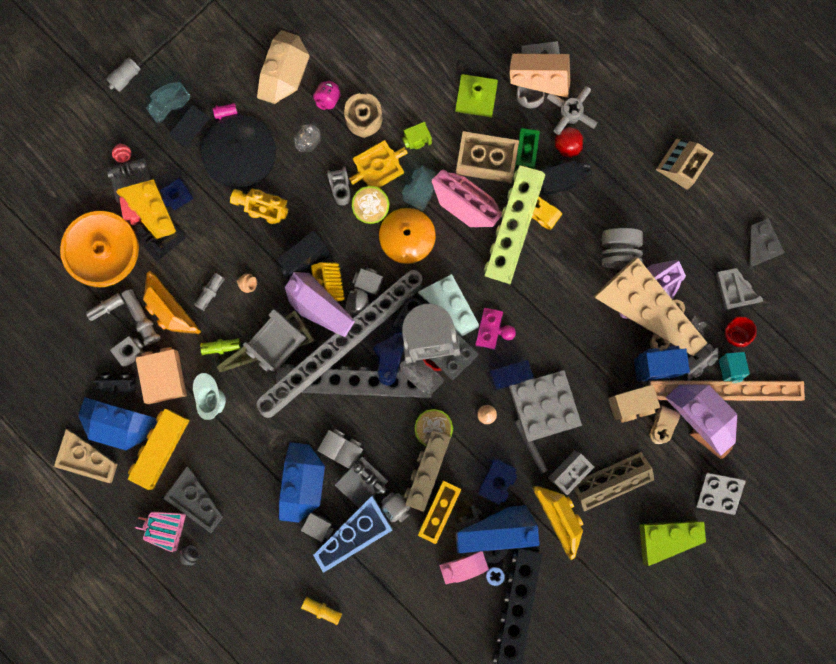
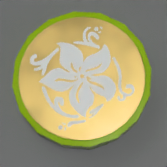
[352,186,390,224]
[415,409,453,446]

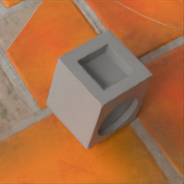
[110,336,145,367]
[301,512,334,542]

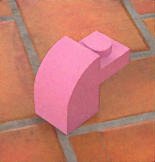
[439,551,489,584]

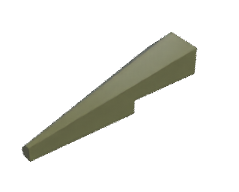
[217,311,315,372]

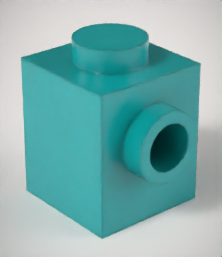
[719,352,750,383]

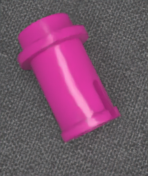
[213,103,237,120]

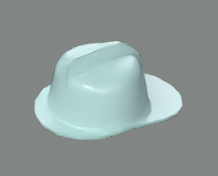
[193,373,226,420]

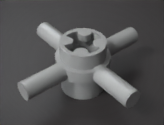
[547,86,598,135]

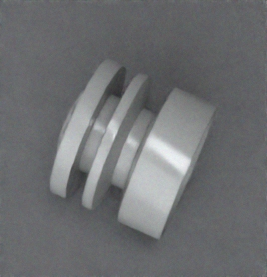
[602,228,643,269]

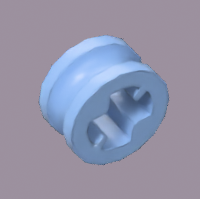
[486,567,504,586]

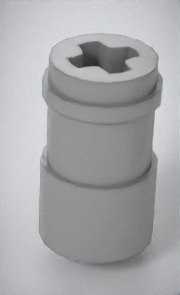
[105,57,141,92]

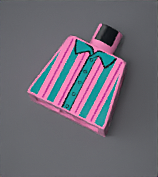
[135,511,186,552]

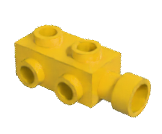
[230,189,288,224]

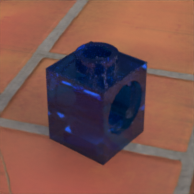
[160,178,194,210]

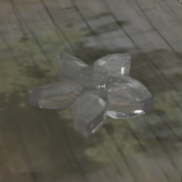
[692,316,707,337]

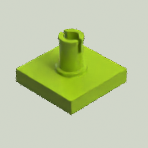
[455,74,498,118]

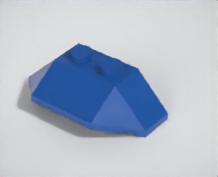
[78,397,157,450]
[279,442,325,523]

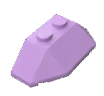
[619,260,686,319]
[665,385,737,456]

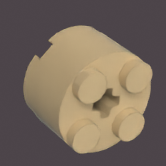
[344,93,383,138]

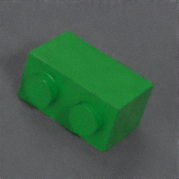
[514,128,540,171]

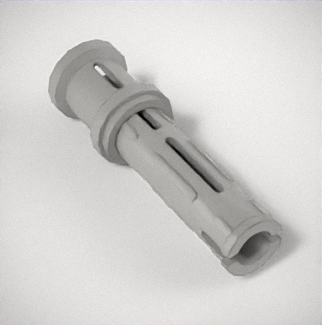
[122,289,160,346]

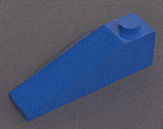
[456,505,540,553]

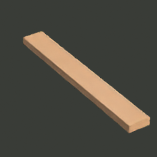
[648,381,805,401]

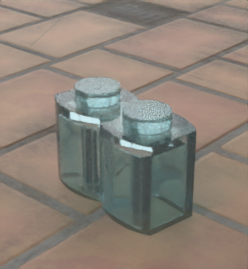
[402,165,437,211]

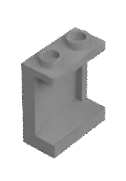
[243,309,306,372]

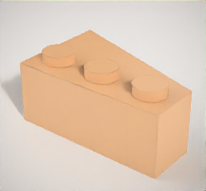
[510,54,570,98]

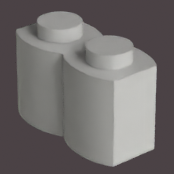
[317,429,363,469]

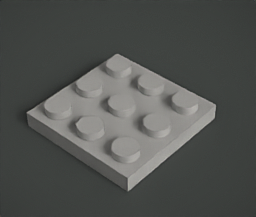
[509,370,582,442]

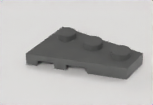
[164,466,224,533]

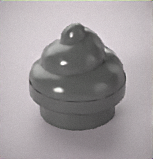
[179,545,200,565]

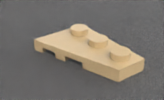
[54,429,118,483]

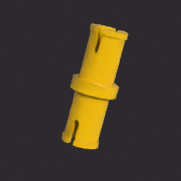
[301,596,342,625]

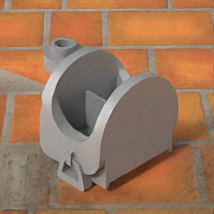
[402,304,461,363]

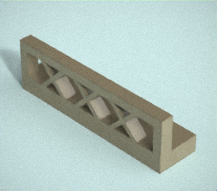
[573,452,654,511]

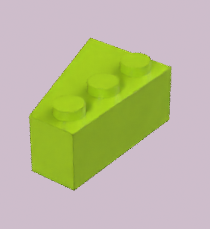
[639,521,706,566]

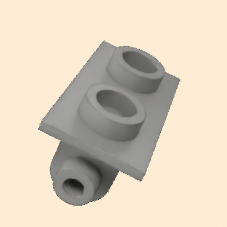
[687,344,718,381]

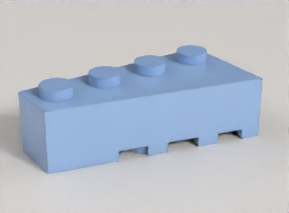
[313,495,393,573]

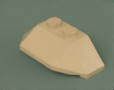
[257,30,310,104]

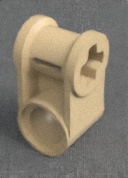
[649,405,680,444]

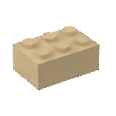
[456,131,519,183]

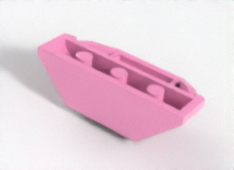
[432,170,502,227]

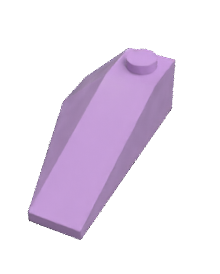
[285,272,355,336]

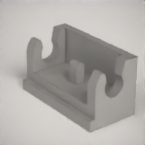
[548,450,594,495]

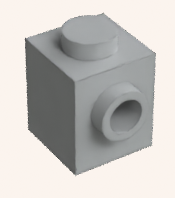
[353,268,383,297]

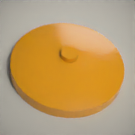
[60,211,139,287]

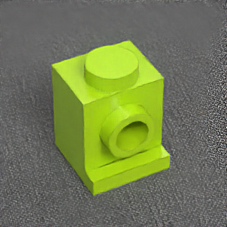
[402,122,432,149]

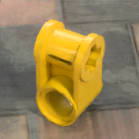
[532,197,562,230]

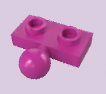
[476,308,516,350]

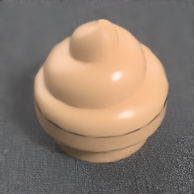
[237,274,257,293]
[477,405,497,424]

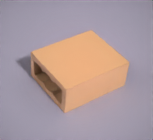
[136,347,187,404]

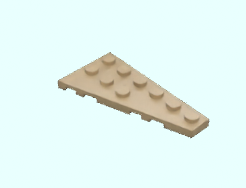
[593,257,707,356]

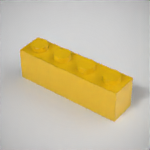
[128,409,190,490]

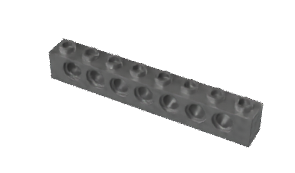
[276,364,432,398]

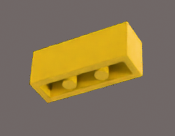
[418,481,461,544]

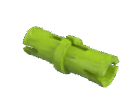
[200,338,241,355]

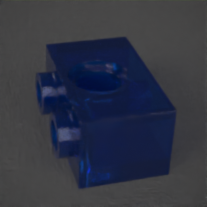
[489,360,534,391]
[477,459,518,505]

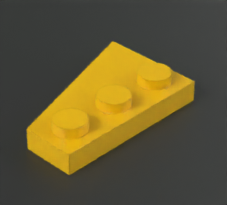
[116,179,176,239]

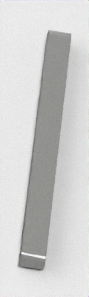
[257,270,422,418]

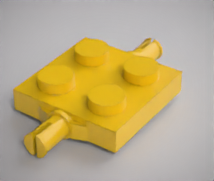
[349,140,408,188]

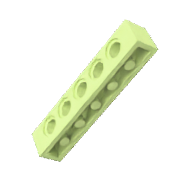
[484,166,545,284]

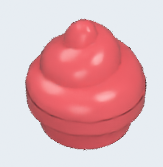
[112,143,132,163]

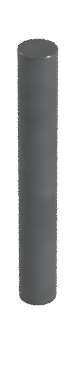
[515,420,548,474]

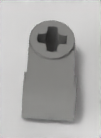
[327,167,351,205]

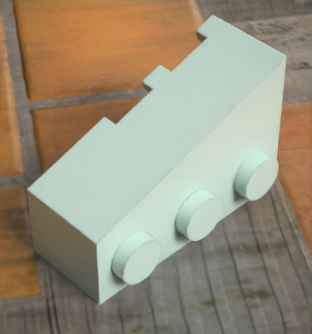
[418,274,479,337]

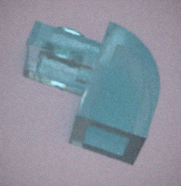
[146,82,191,123]

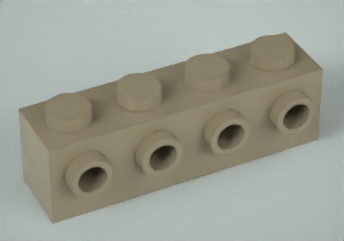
[403,429,451,512]

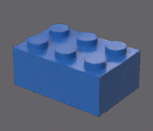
[634,346,690,382]

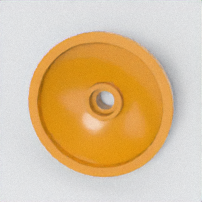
[379,208,435,264]

